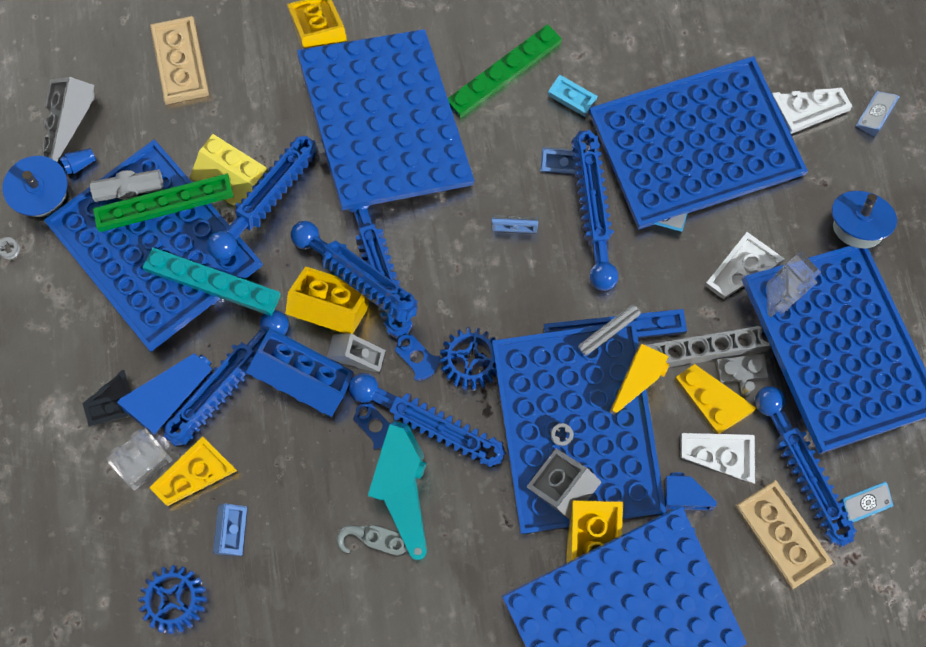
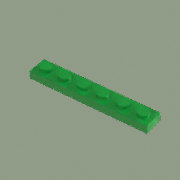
[448,24,562,118]
[93,173,234,232]

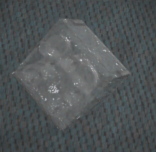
[767,251,821,317]
[106,428,173,491]

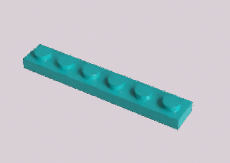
[142,248,281,316]

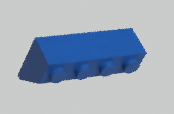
[246,328,354,417]

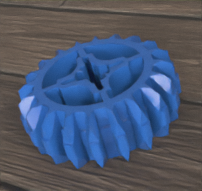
[439,327,497,391]
[138,565,207,634]

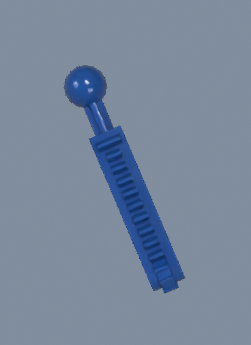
[571,130,619,291]
[207,136,317,260]
[347,205,412,339]
[290,220,418,322]
[164,309,289,446]
[349,373,506,467]
[755,386,857,548]

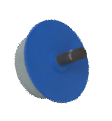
[2,156,67,217]
[832,191,897,248]

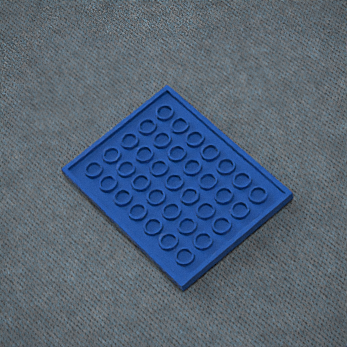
[297,29,475,210]
[589,56,808,230]
[44,139,263,352]
[741,246,926,454]
[492,320,666,534]
[502,506,747,647]

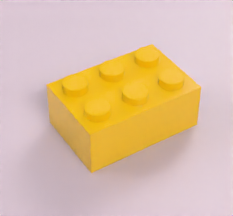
[285,266,369,334]

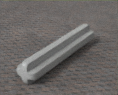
[578,304,641,356]

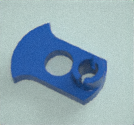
[395,335,440,380]
[353,403,391,450]

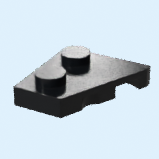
[82,370,130,427]

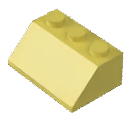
[190,134,269,208]

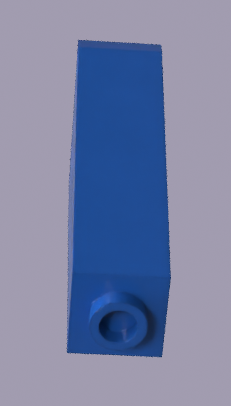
[117,353,212,436]

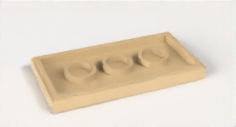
[150,16,209,105]
[735,480,833,590]

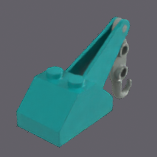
[337,421,427,560]

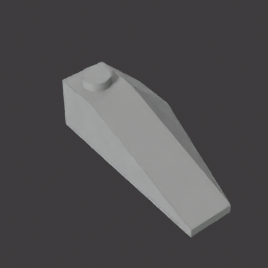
[42,77,94,162]

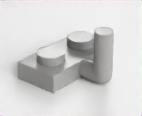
[716,354,768,397]

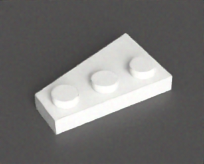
[772,88,852,134]
[705,232,785,299]
[680,433,755,484]

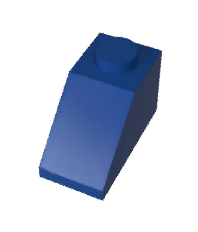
[663,472,717,511]

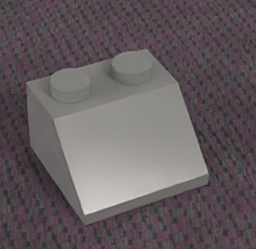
[527,448,601,520]

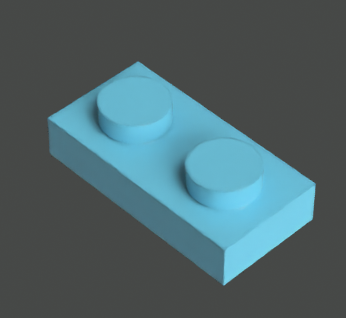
[548,75,598,117]

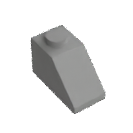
[327,333,385,372]

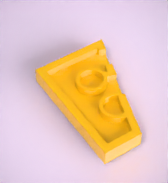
[675,364,757,434]
[149,436,237,506]

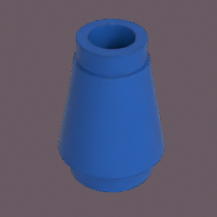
[59,148,96,175]

